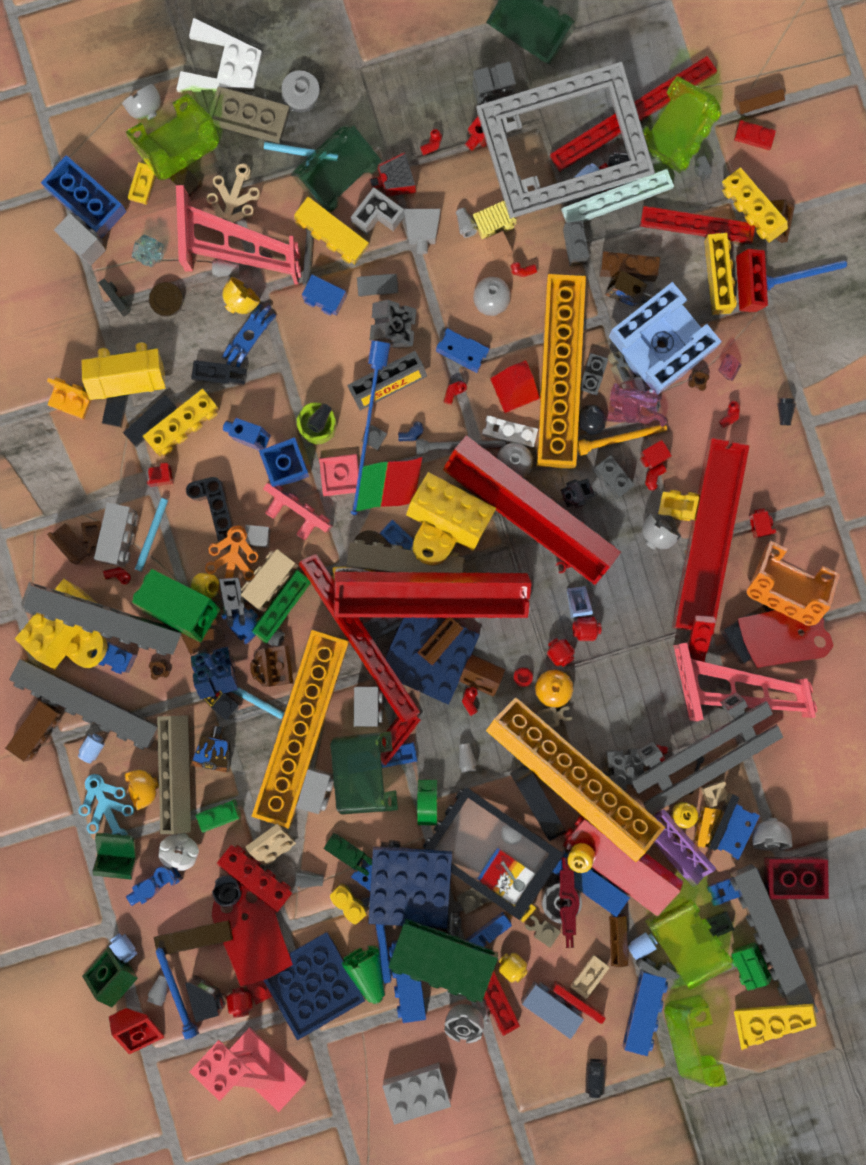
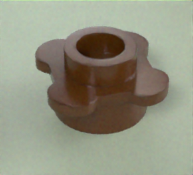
[688,370,710,391]
[149,659,170,680]

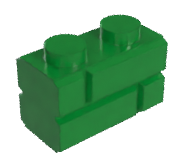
[196,799,242,833]
[731,942,773,991]

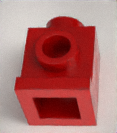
[749,508,776,538]

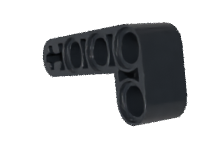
[186,477,237,551]
[510,765,566,842]

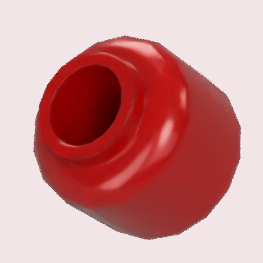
[572,616,602,641]
[547,638,575,667]
[226,987,253,1018]

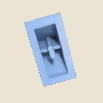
[567,586,592,618]

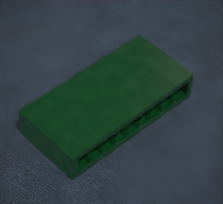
[388,918,498,1002]

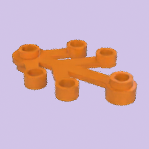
[205,525,258,596]

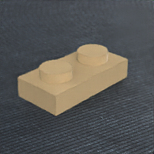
[570,954,610,999]

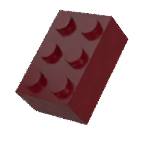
[764,857,829,899]

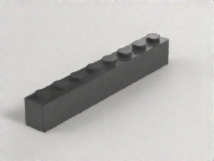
[21,582,181,656]
[9,659,158,750]
[730,864,819,1013]

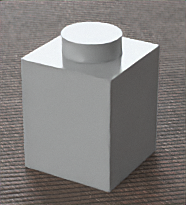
[245,525,271,548]

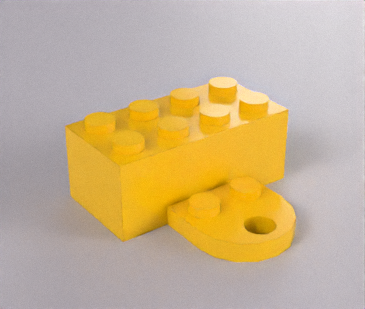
[406,472,496,565]
[15,579,108,669]

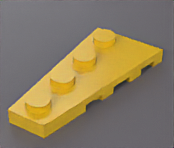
[734,1004,817,1050]

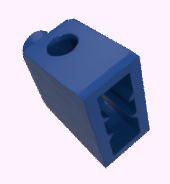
[223,418,271,451]

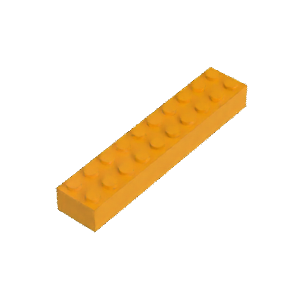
[536,274,586,469]
[251,630,350,829]
[486,697,666,862]

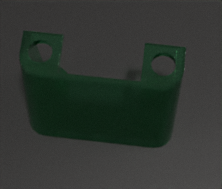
[486,0,576,65]
[330,731,398,815]

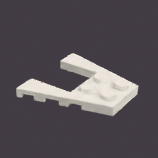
[177,18,262,92]

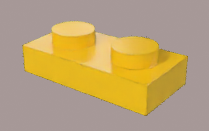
[128,162,158,205]

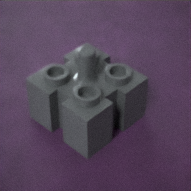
[472,61,516,105]
[369,300,416,349]
[605,748,650,790]

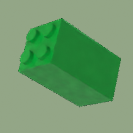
[132,569,220,643]

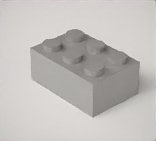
[94,502,139,567]
[382,1062,451,1125]

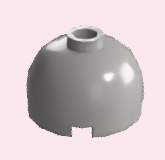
[122,84,161,121]
[473,277,511,316]
[496,443,533,479]
[642,514,681,550]
[753,818,792,851]
[444,1004,484,1043]

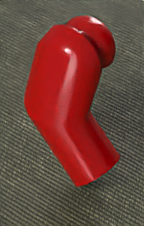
[420,129,442,156]
[510,262,537,277]
[719,401,740,429]

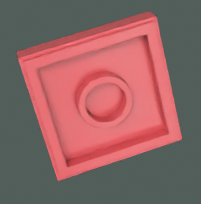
[319,454,359,497]

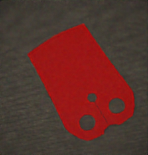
[738,610,834,668]
[212,885,293,987]

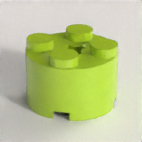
[297,402,337,444]

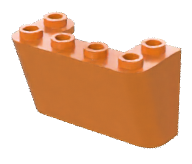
[747,541,840,626]

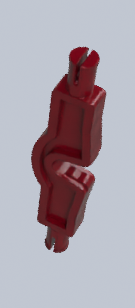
[559,857,580,948]

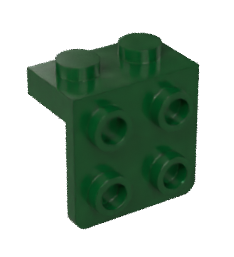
[92,833,137,880]

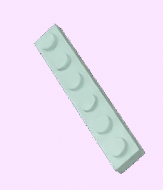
[561,169,674,223]

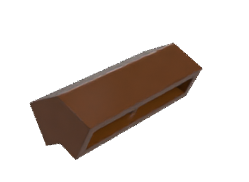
[734,81,785,114]
[418,618,464,665]
[609,914,629,967]

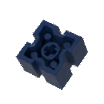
[191,646,238,699]

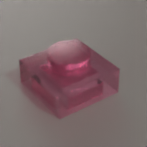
[718,354,742,381]

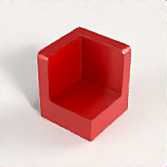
[147,462,173,487]

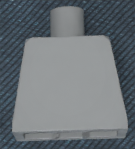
[404,209,440,254]

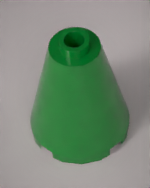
[341,945,386,1004]

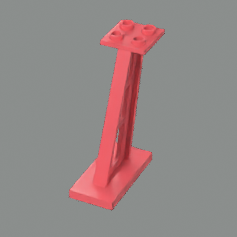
[176,185,301,284]
[673,643,817,721]
[189,1027,306,1112]

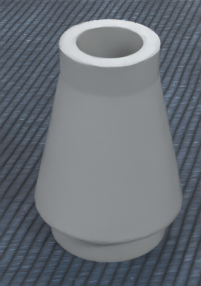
[456,208,477,238]
[212,259,239,277]
[459,743,478,773]
[147,975,168,1006]

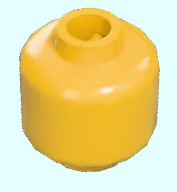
[191,573,219,598]
[671,802,698,828]
[568,843,595,873]
[499,953,528,983]

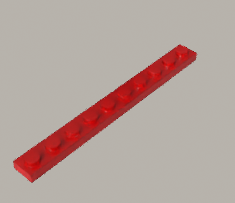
[550,56,717,172]
[299,554,420,723]

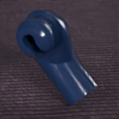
[398,421,424,442]

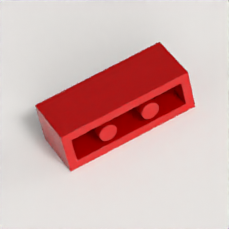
[736,249,768,312]

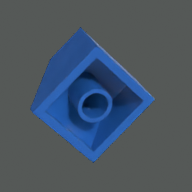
[259,437,310,487]

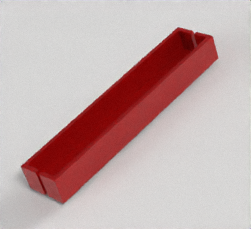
[443,435,621,585]
[672,438,750,635]
[333,572,531,618]

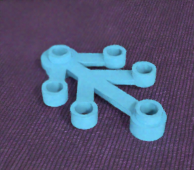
[78,774,135,836]

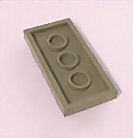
[207,86,290,144]

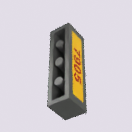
[347,351,427,411]

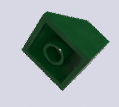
[82,947,138,1008]

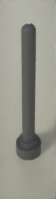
[416,439,507,454]

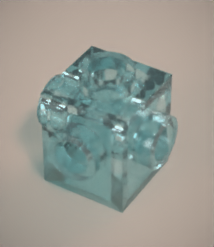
[132,234,164,267]

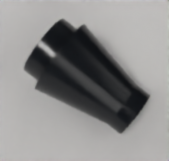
[777,398,796,426]
[307,403,332,433]

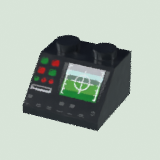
[185,975,226,1022]

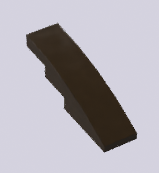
[154,920,234,955]

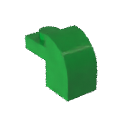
[417,780,437,825]

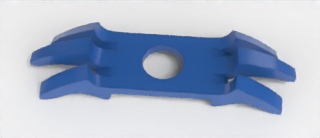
[222,304,277,368]

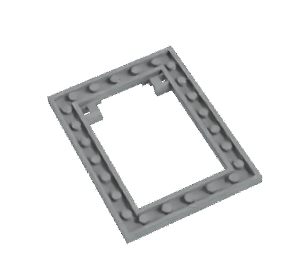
[476,62,655,219]

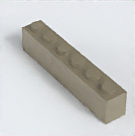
[346,540,464,573]
[157,715,191,835]

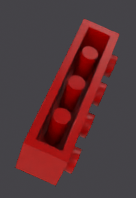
[216,844,292,913]

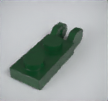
[323,833,372,876]

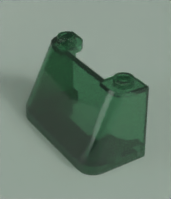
[291,125,382,212]

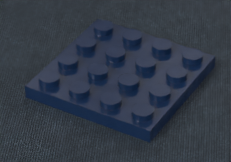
[385,617,480,705]
[368,847,452,928]
[264,931,366,1041]

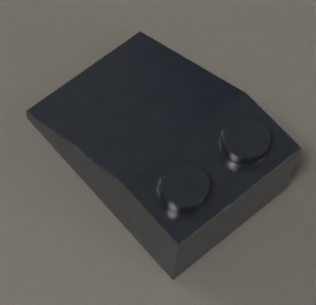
[720,604,774,664]

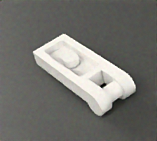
[482,416,538,448]

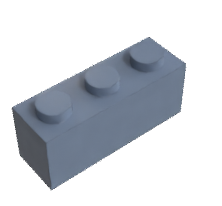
[521,981,584,1039]

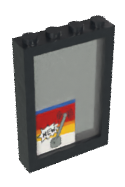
[423,787,565,920]

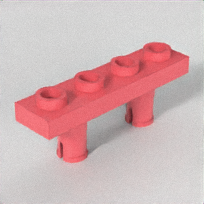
[263,483,333,540]

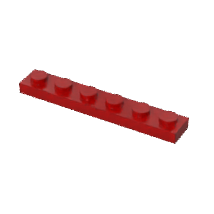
[640,206,755,244]

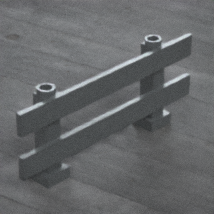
[631,692,783,815]

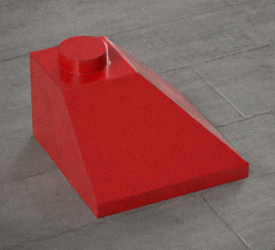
[490,360,540,414]
[108,1008,165,1054]

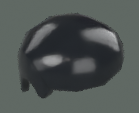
[578,404,607,435]
[212,875,242,907]

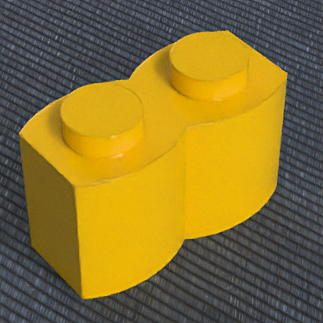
[330,883,367,925]

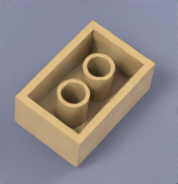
[241,549,299,612]

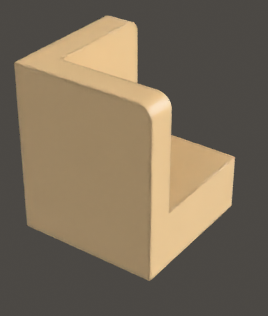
[700,780,728,808]

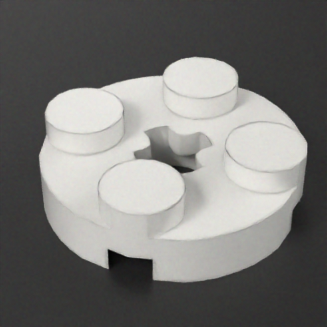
[159,833,199,870]

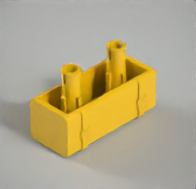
[81,342,166,400]

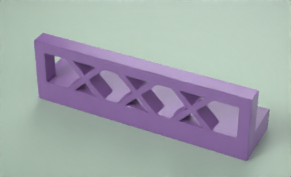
[653,809,716,887]

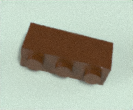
[599,251,660,282]
[5,700,63,762]

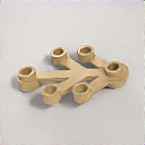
[207,163,260,232]

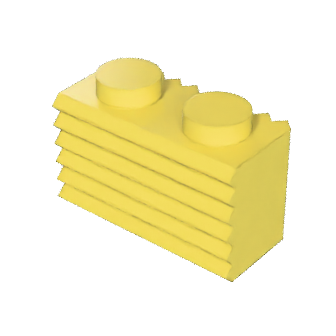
[473,201,517,239]

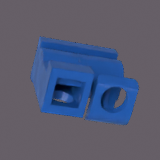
[126,865,183,906]

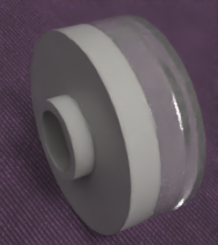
[282,70,319,113]

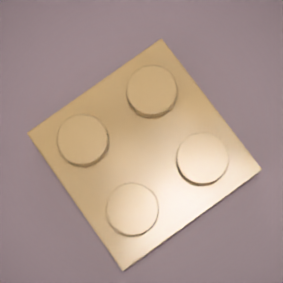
[246,824,296,866]

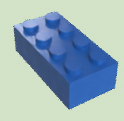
[41,155,127,239]

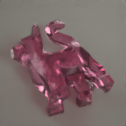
[607,383,667,427]

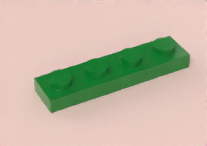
[252,570,311,643]

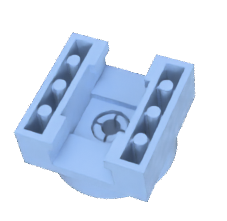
[609,282,722,396]

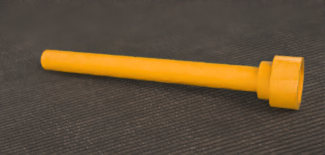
[577,424,667,456]

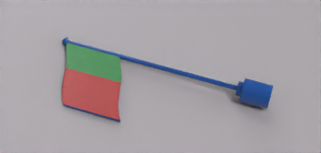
[351,340,422,515]

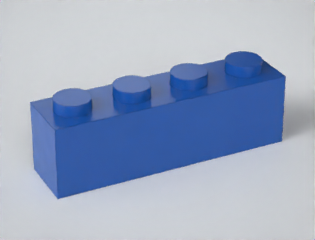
[553,850,630,917]
[389,940,426,1023]
[622,969,668,1056]

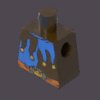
[605,271,653,306]
[191,725,231,773]

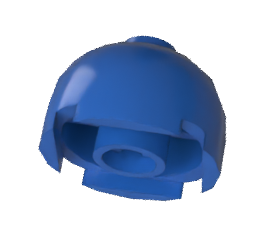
[221,607,258,645]

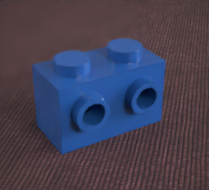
[302,275,347,316]
[91,641,137,674]

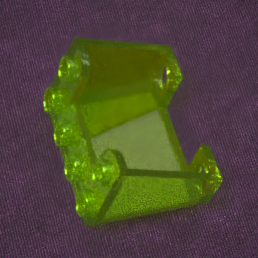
[642,76,722,173]
[125,93,219,180]
[645,896,733,990]
[664,995,728,1087]

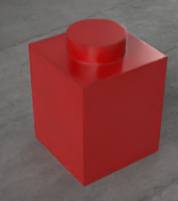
[640,440,672,470]

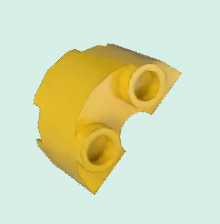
[658,490,700,521]

